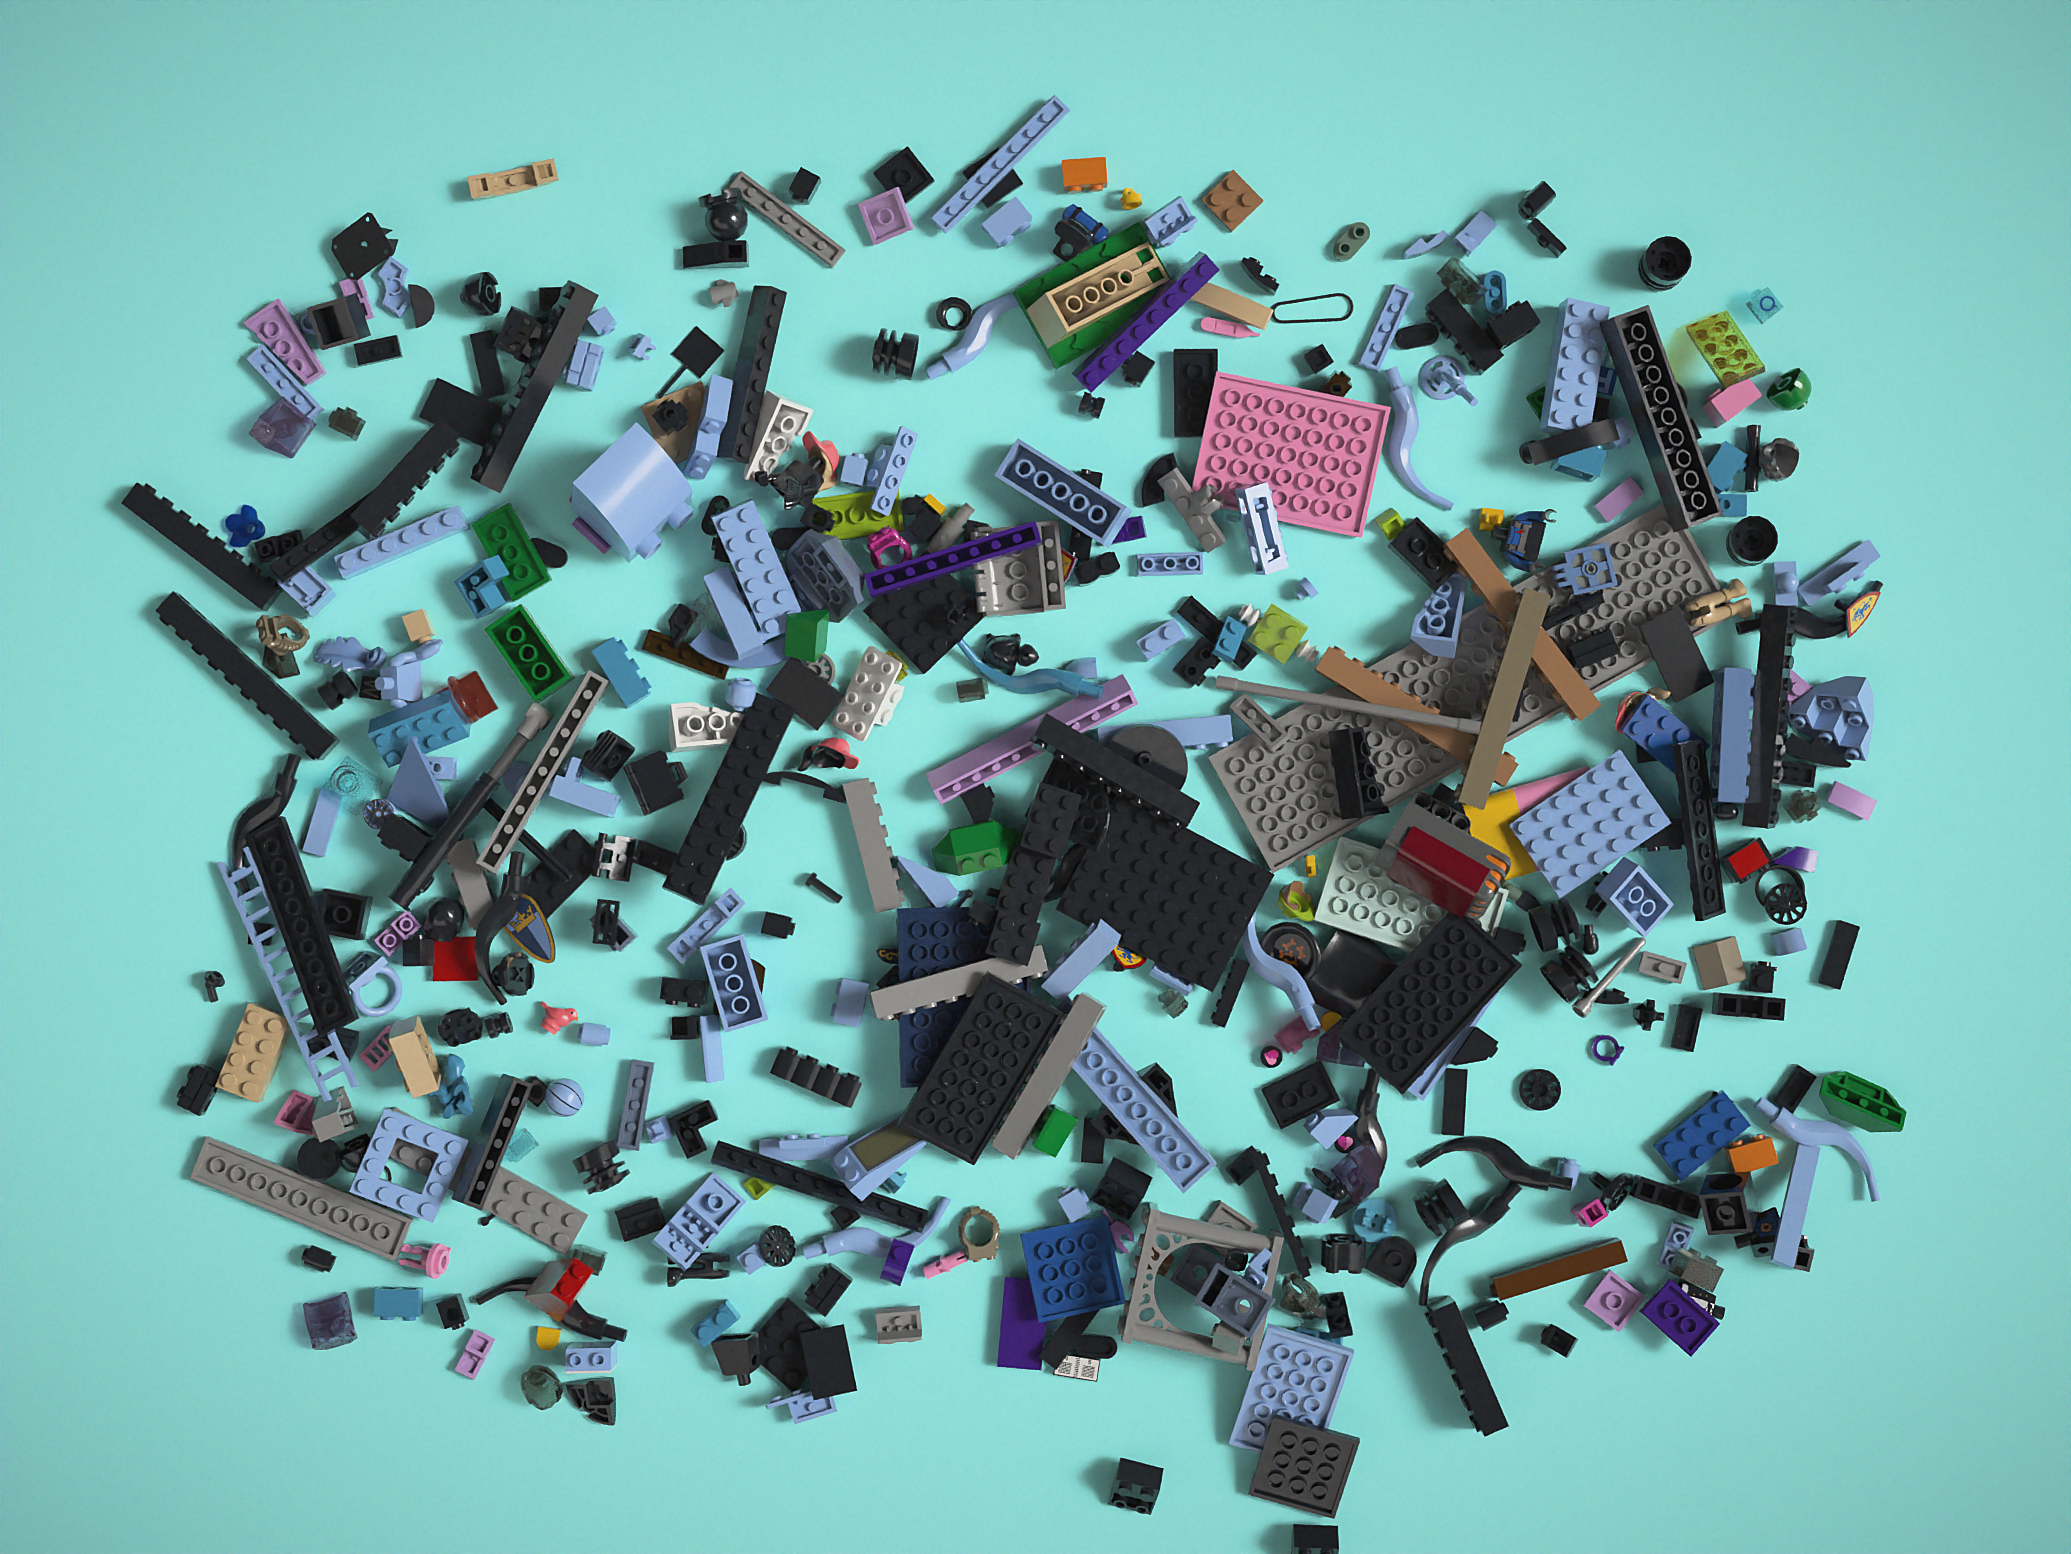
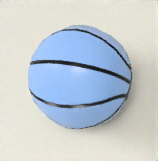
[544,1078,584,1117]

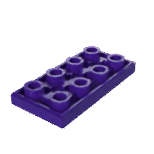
[997,1276,1046,1371]

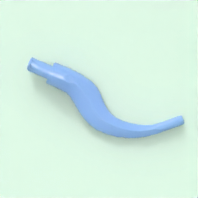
[925,295,1019,381]
[1385,366,1454,511]
[1243,911,1321,1031]
[1754,1096,1880,1202]
[802,1196,951,1260]

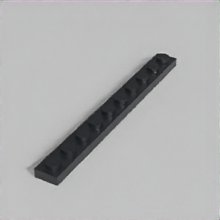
[710,1140,929,1233]

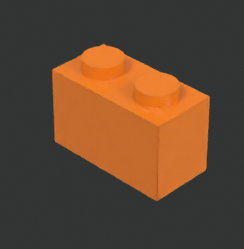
[1061,157,1108,194]
[1724,1133,1779,1173]

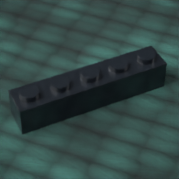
[1210,958,1250,1028]

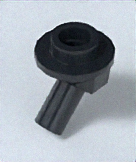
[204,971,225,1003]

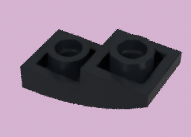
[1241,257,1280,295]
[254,530,303,564]
[1578,988,1630,1005]
[1321,1292,1353,1339]

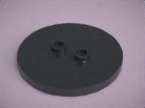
[1104,724,1188,799]

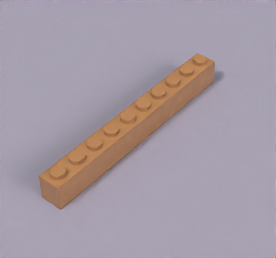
[1443,528,1601,722]
[1314,645,1519,787]

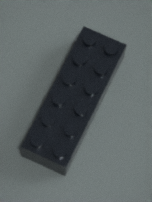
[349,419,460,541]
[1424,1295,1509,1437]

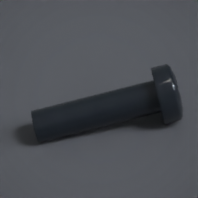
[805,872,843,904]

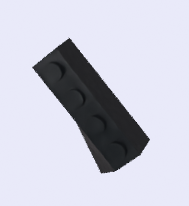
[1328,727,1390,820]

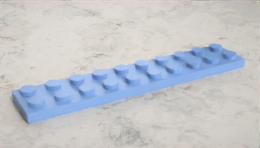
[1053,996,1217,1194]

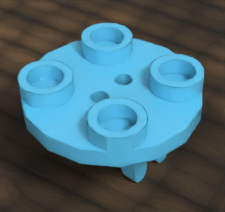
[1352,1198,1397,1243]

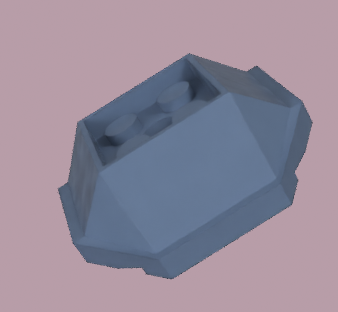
[785,529,865,623]

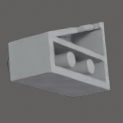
[311,1086,360,1142]

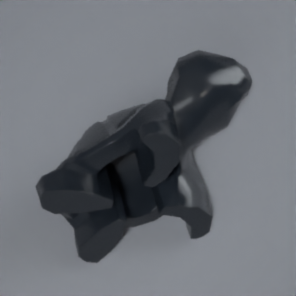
[981,633,1039,676]

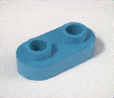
[1483,270,1507,316]

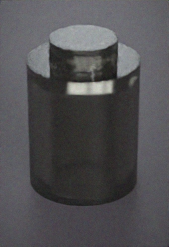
[956,677,989,703]

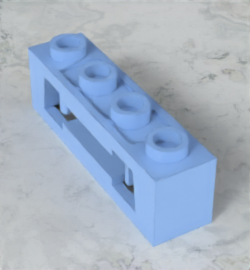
[1234,482,1288,575]

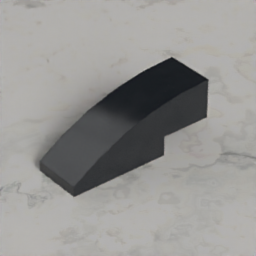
[1783,733,1852,768]

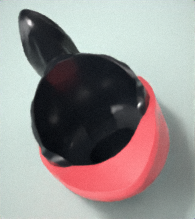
[797,737,859,772]

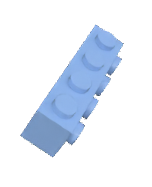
[703,566,766,661]
[1041,918,1121,1003]

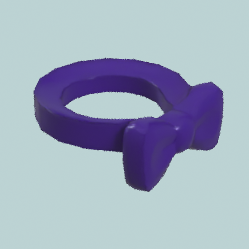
[1592,1035,1625,1066]

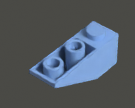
[897,856,960,908]

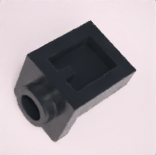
[1748,961,1777,993]

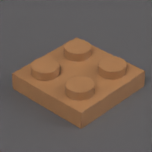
[1201,169,1264,232]

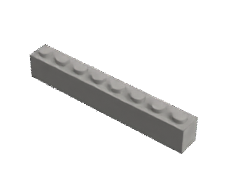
[867,944,1048,1021]
[991,992,1108,1160]

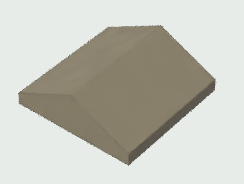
[1692,936,1747,990]

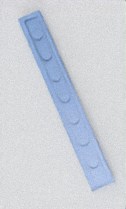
[930,94,1070,235]

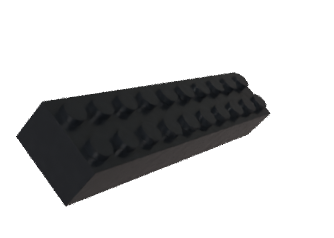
[1599,305,1723,532]

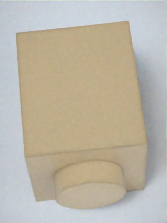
[402,609,436,645]

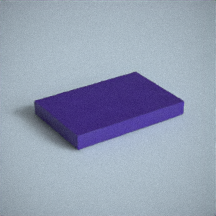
[1639,1278,1721,1357]

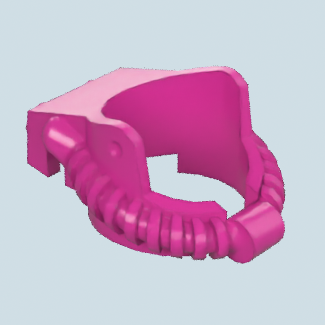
[866,525,912,570]

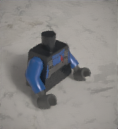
[1490,509,1557,577]

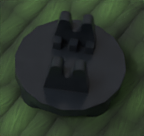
[437,1007,483,1047]

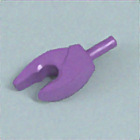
[1101,1209,1135,1254]

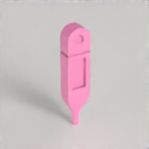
[1200,317,1260,339]

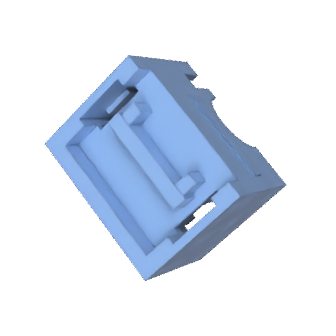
[277,566,337,619]

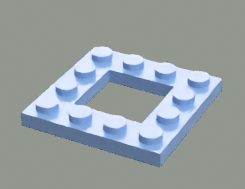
[349,1107,469,1223]

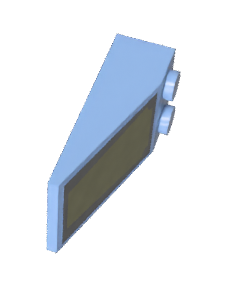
[828,1113,928,1201]

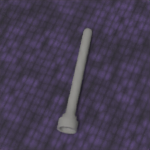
[1571,937,1646,1018]

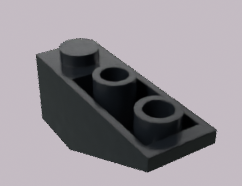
[682,240,749,269]

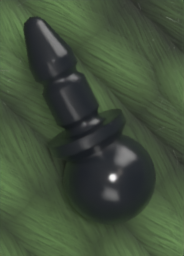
[1312,1168,1348,1200]

